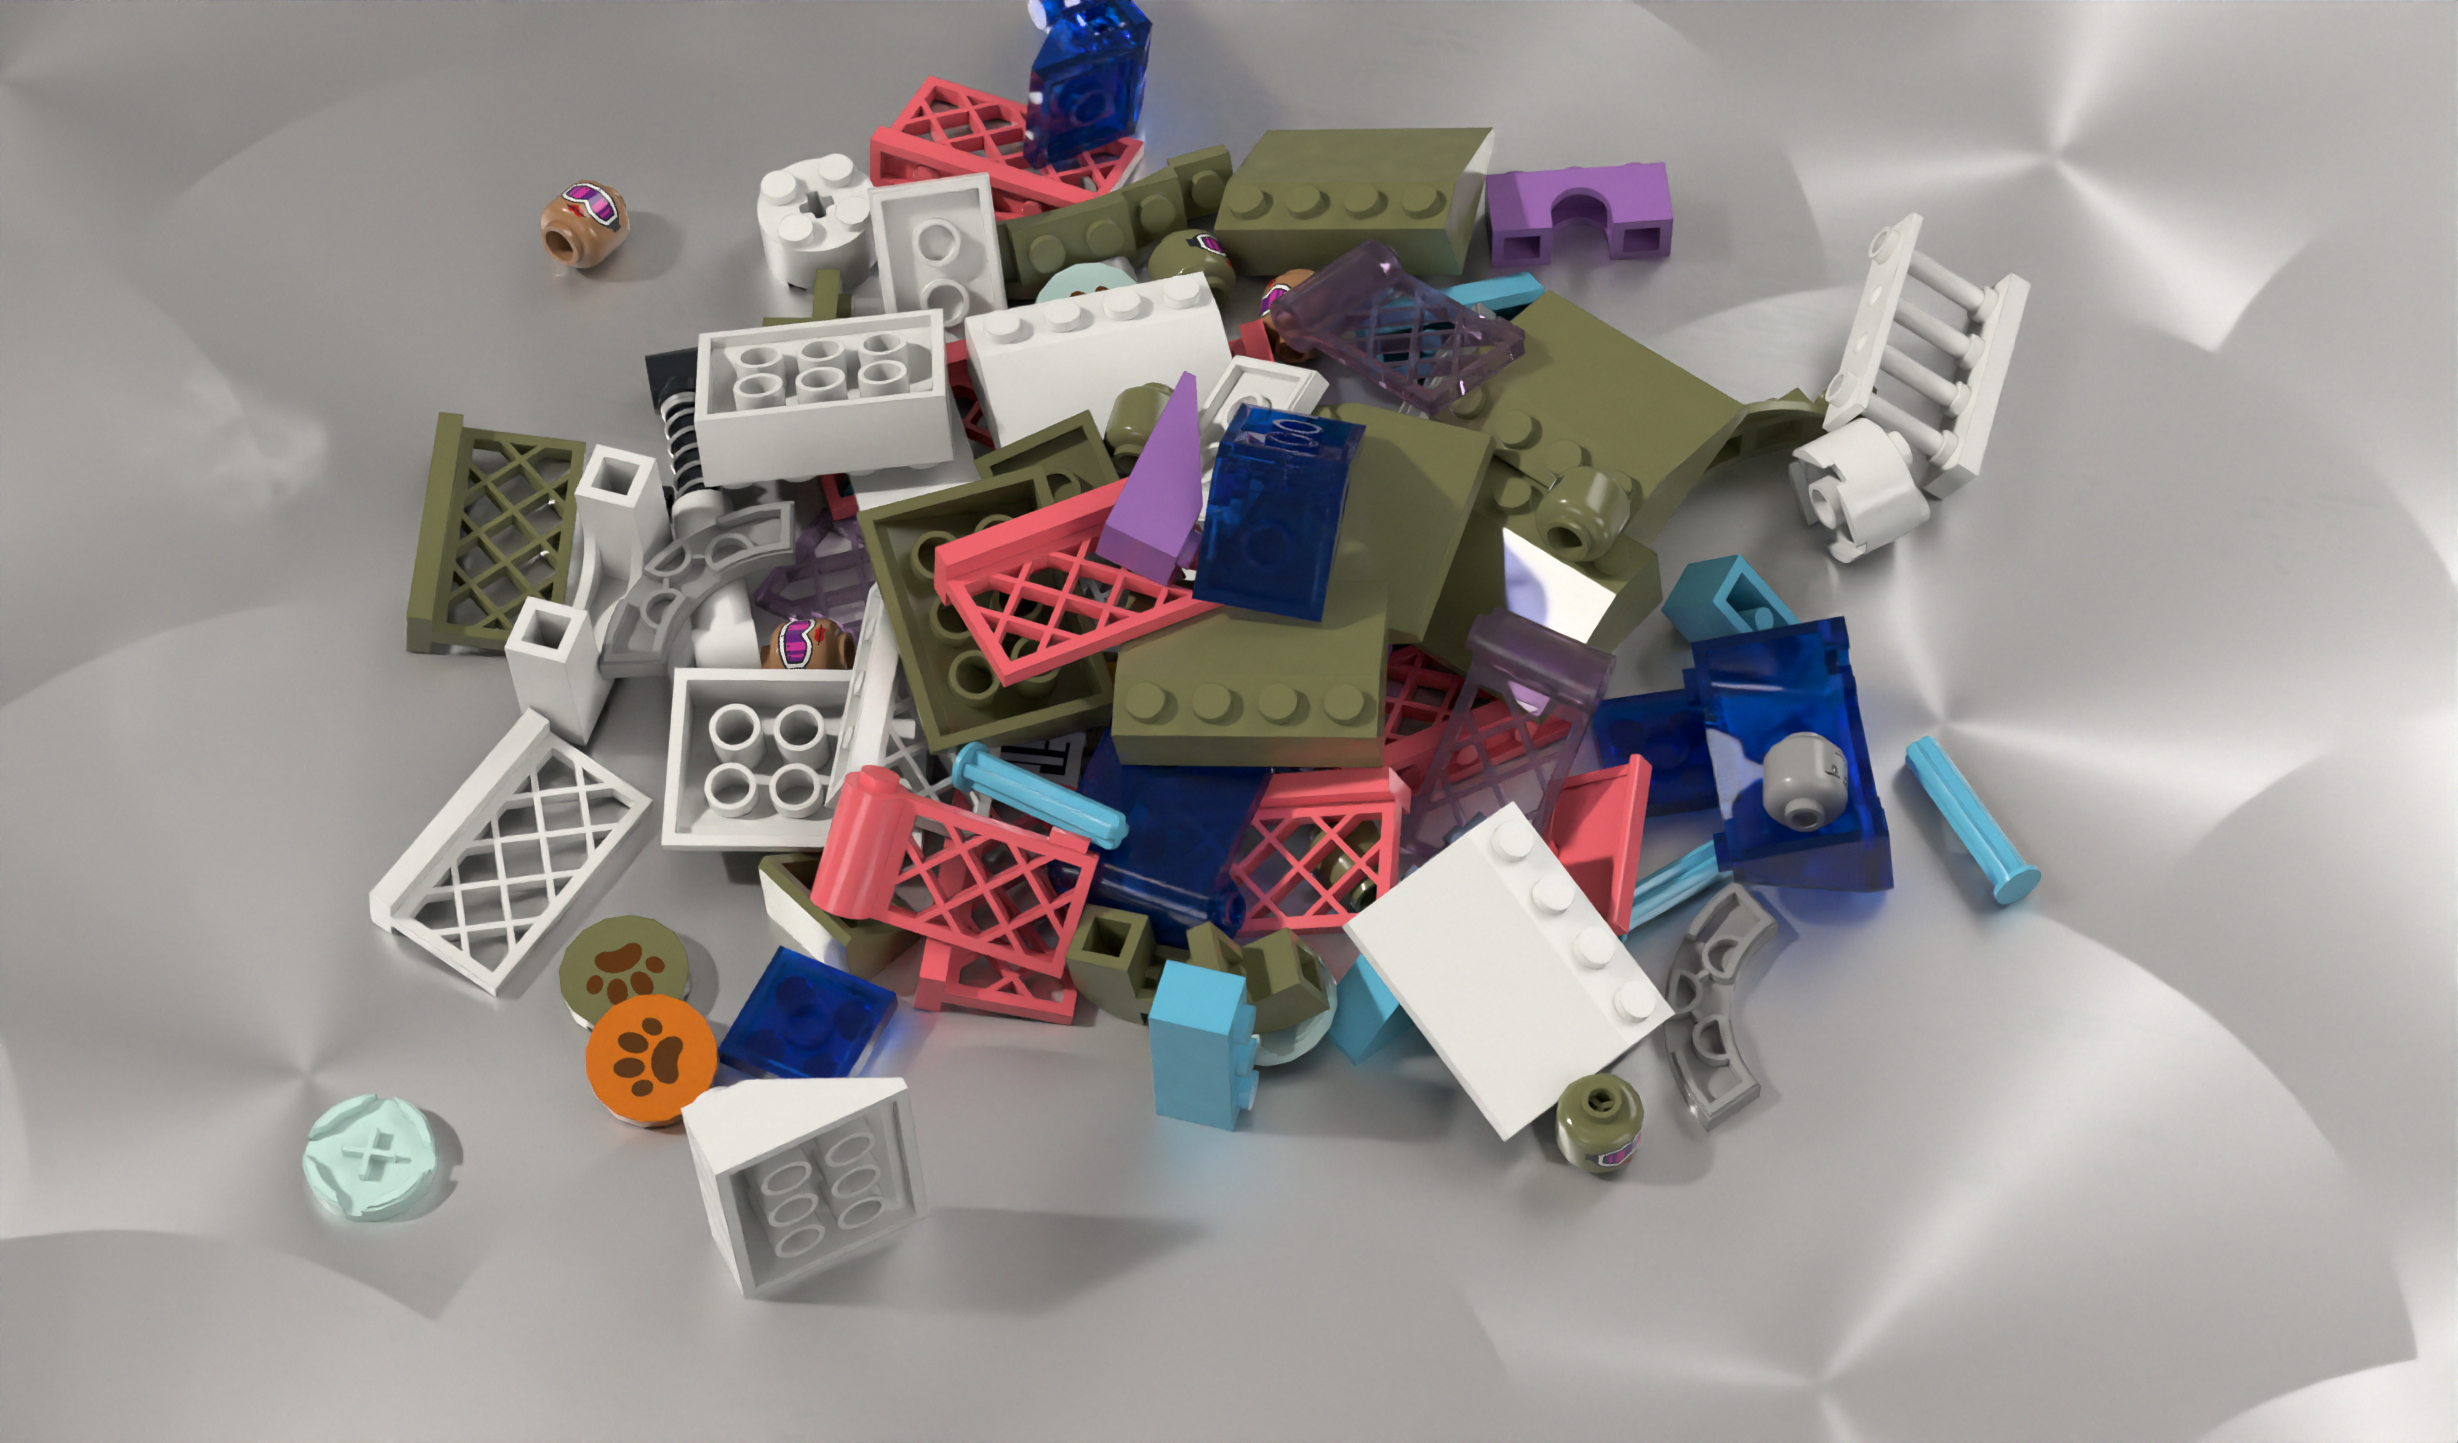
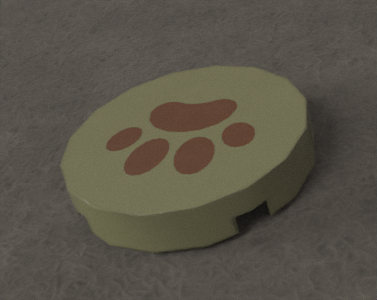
[559,915,692,1031]

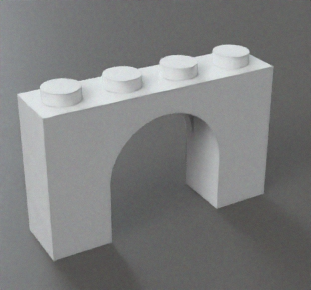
[504,444,674,746]

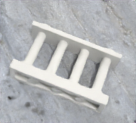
[1822,211,2031,500]

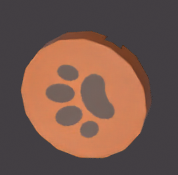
[585,994,719,1128]

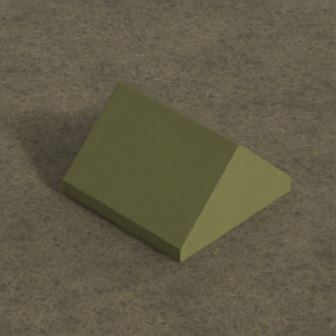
[758,852,923,994]

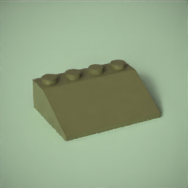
[1214,127,1495,276]
[1424,290,1749,548]
[1234,402,1497,645]
[1409,456,1663,725]
[856,464,1114,756]
[1111,580,1391,768]

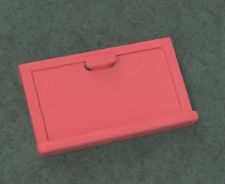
[1541,754,1652,936]

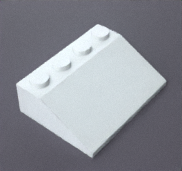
[965,271,1232,474]
[694,308,954,489]
[661,668,935,853]
[1342,801,1675,1142]
[681,1077,929,1299]

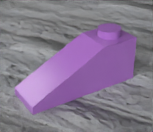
[1095,371,1204,587]

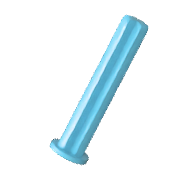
[1905,736,2041,905]
[952,741,1129,850]
[1617,819,1771,943]

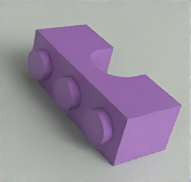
[1484,162,1673,269]

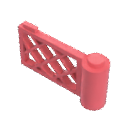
[810,765,1100,979]

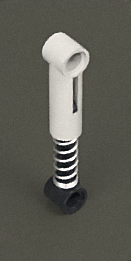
[645,347,762,669]

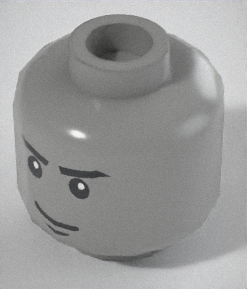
[1763,732,1848,832]

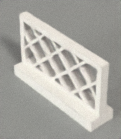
[824,581,1002,847]
[369,707,653,997]

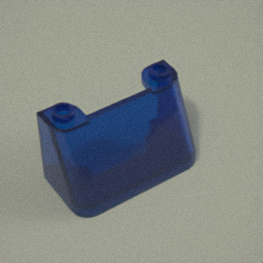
[1682,616,1894,893]
[1047,715,1314,950]

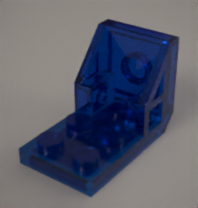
[1023,0,1153,171]
[1192,403,1367,623]

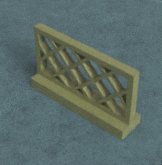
[406,412,586,654]

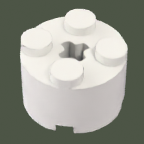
[757,153,877,295]
[1789,418,1930,563]

